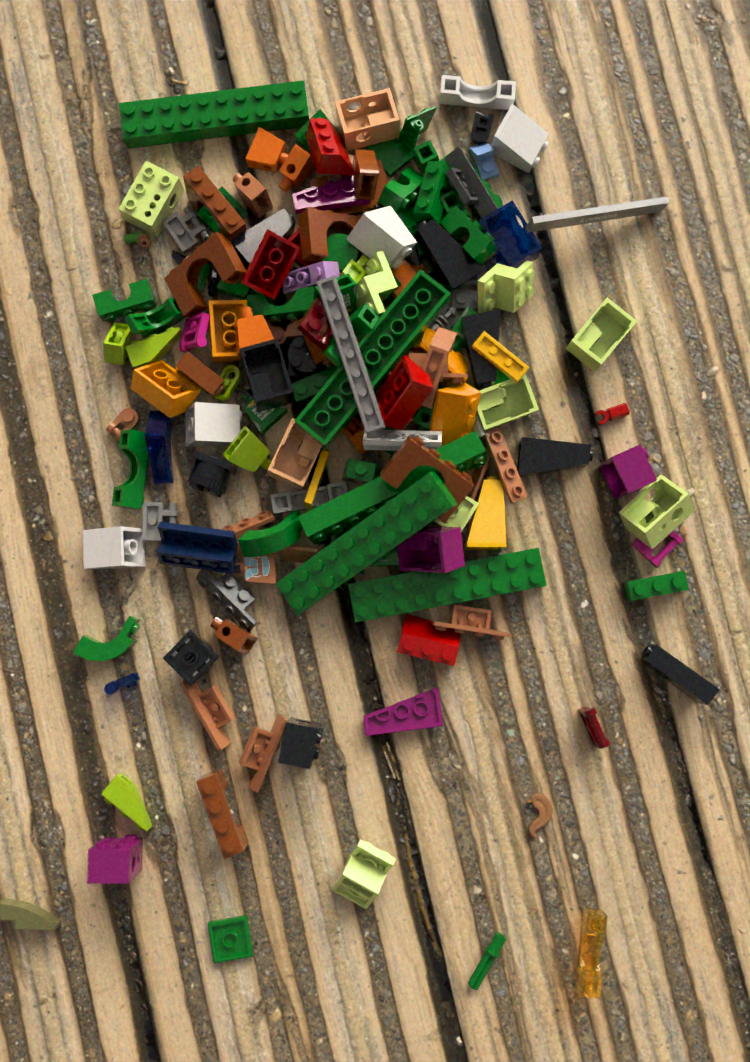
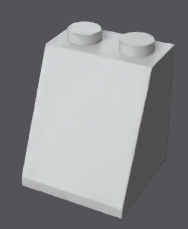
[492,104,549,173]
[346,206,417,269]
[185,402,242,447]
[83,526,146,569]

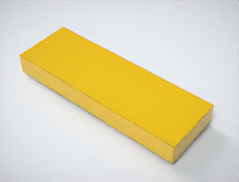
[472,331,530,384]
[304,450,329,510]

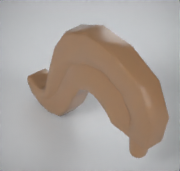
[526,793,553,838]

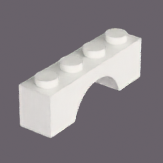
[439,75,516,110]

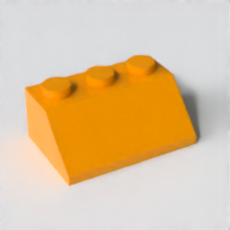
[208,300,247,363]
[412,327,469,374]
[130,360,201,418]
[429,383,481,446]

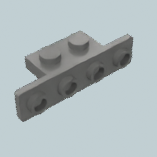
[445,147,498,220]
[196,570,257,632]

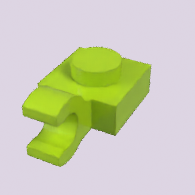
[340,254,369,284]

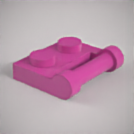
[179,312,210,353]
[631,531,684,568]

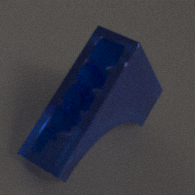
[144,410,174,484]

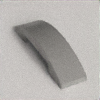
[270,481,347,514]

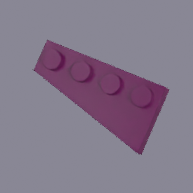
[292,175,370,214]
[363,687,443,736]

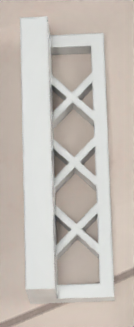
[363,429,442,451]

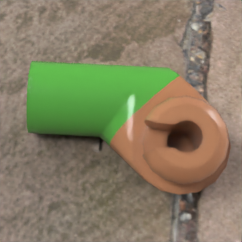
[123,231,151,248]

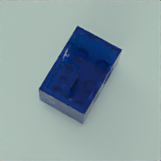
[479,200,542,269]

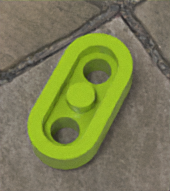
[214,365,242,401]

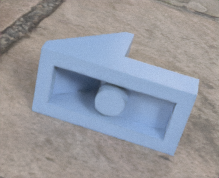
[469,142,499,181]

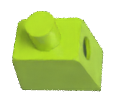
[223,426,272,472]

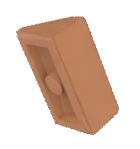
[279,545,319,563]

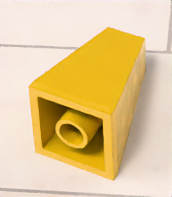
[464,476,506,550]

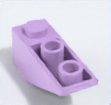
[282,261,340,294]

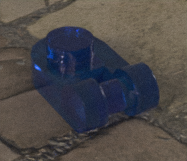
[104,672,140,695]

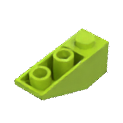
[125,327,182,369]
[101,773,153,832]

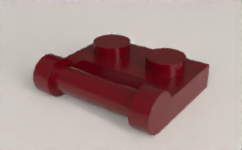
[297,298,333,350]
[578,707,611,749]

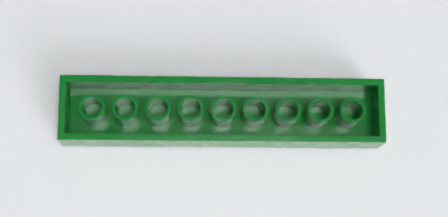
[119,80,309,149]
[295,269,451,449]
[298,430,487,545]
[275,471,458,616]
[348,548,547,623]

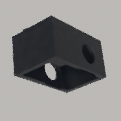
[240,339,294,412]
[278,717,324,769]

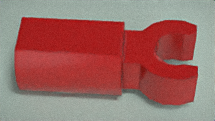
[594,403,630,426]

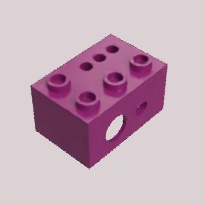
[599,444,657,500]
[397,527,465,573]
[87,834,143,884]

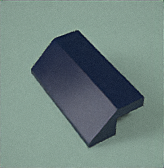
[156,522,237,574]

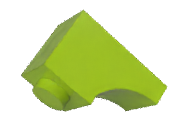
[103,322,132,365]

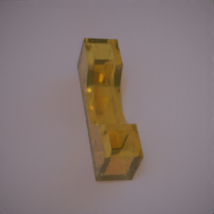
[575,907,608,999]

